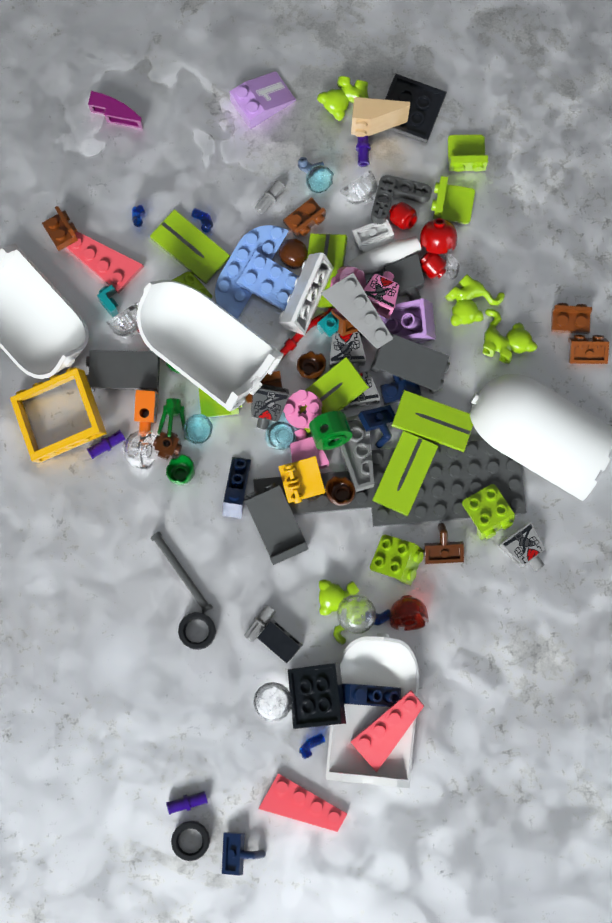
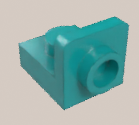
[97,285,119,318]
[317,312,339,337]

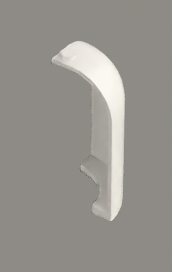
[0,244,89,379]
[137,280,284,412]
[470,374,612,501]
[325,633,419,788]

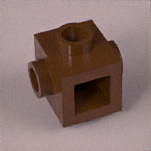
[153,431,182,460]

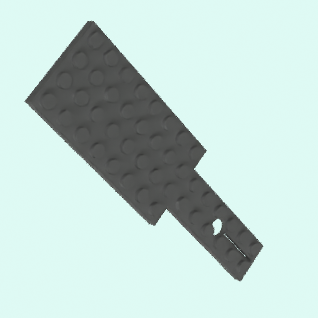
[253,440,527,527]

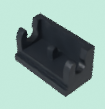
[257,620,303,663]

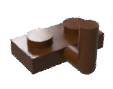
[424,523,464,564]

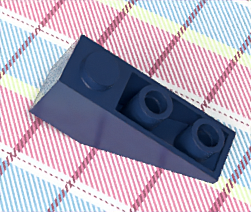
[223,457,251,519]
[342,683,401,707]

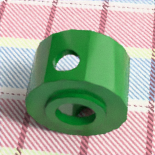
[309,411,353,450]

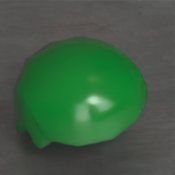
[166,454,195,485]

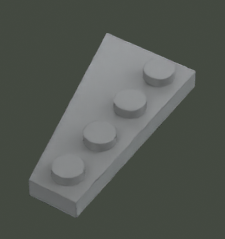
[321,273,393,349]
[337,415,374,492]

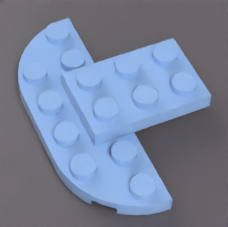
[214,225,299,319]

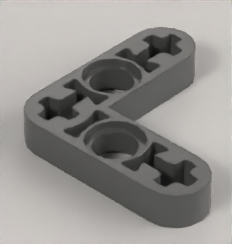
[371,175,432,224]

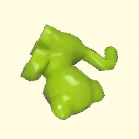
[317,76,369,121]
[444,274,505,326]
[482,309,538,364]
[319,579,370,645]

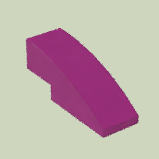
[88,91,143,129]

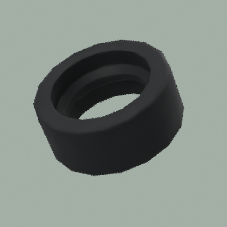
[178,612,216,650]
[171,821,210,861]

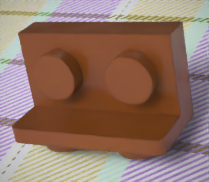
[283,197,326,238]
[42,206,78,251]
[551,303,592,334]
[568,335,609,364]

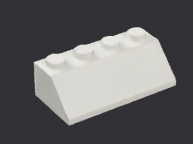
[279,252,334,335]

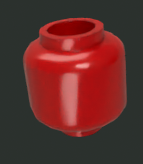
[389,202,417,230]
[420,252,447,279]

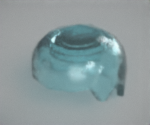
[306,165,334,193]
[183,414,213,444]
[265,421,295,450]

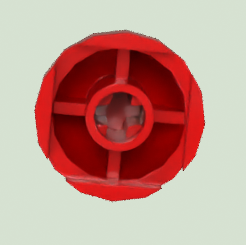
[420,218,457,254]

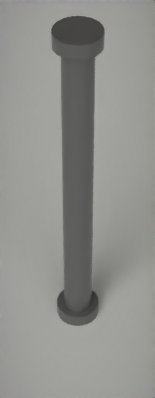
[150,532,213,614]

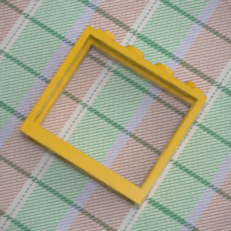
[10,367,107,463]

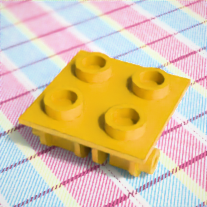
[278,456,325,503]

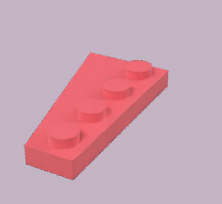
[66,232,144,294]
[351,690,424,773]
[258,773,347,832]

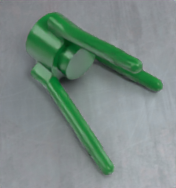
[157,398,188,440]

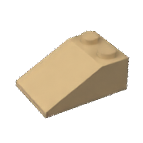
[351,97,410,137]

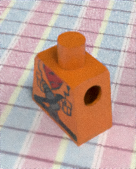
[134,390,159,434]

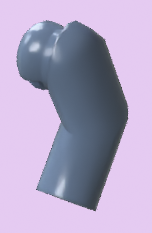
[298,157,325,175]

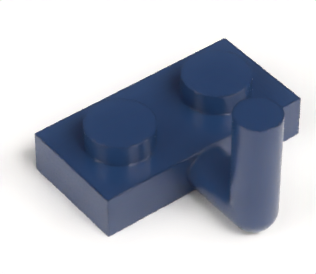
[380,375,422,405]
[358,405,395,449]
[222,832,266,876]

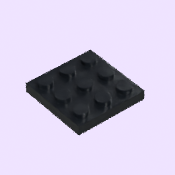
[385,73,447,143]
[288,663,346,729]

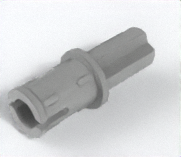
[255,180,286,214]
[244,605,276,642]

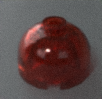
[389,595,429,631]

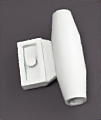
[347,219,421,275]

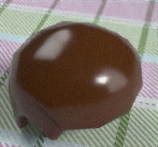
[279,239,308,269]
[297,351,326,380]
[325,476,356,506]

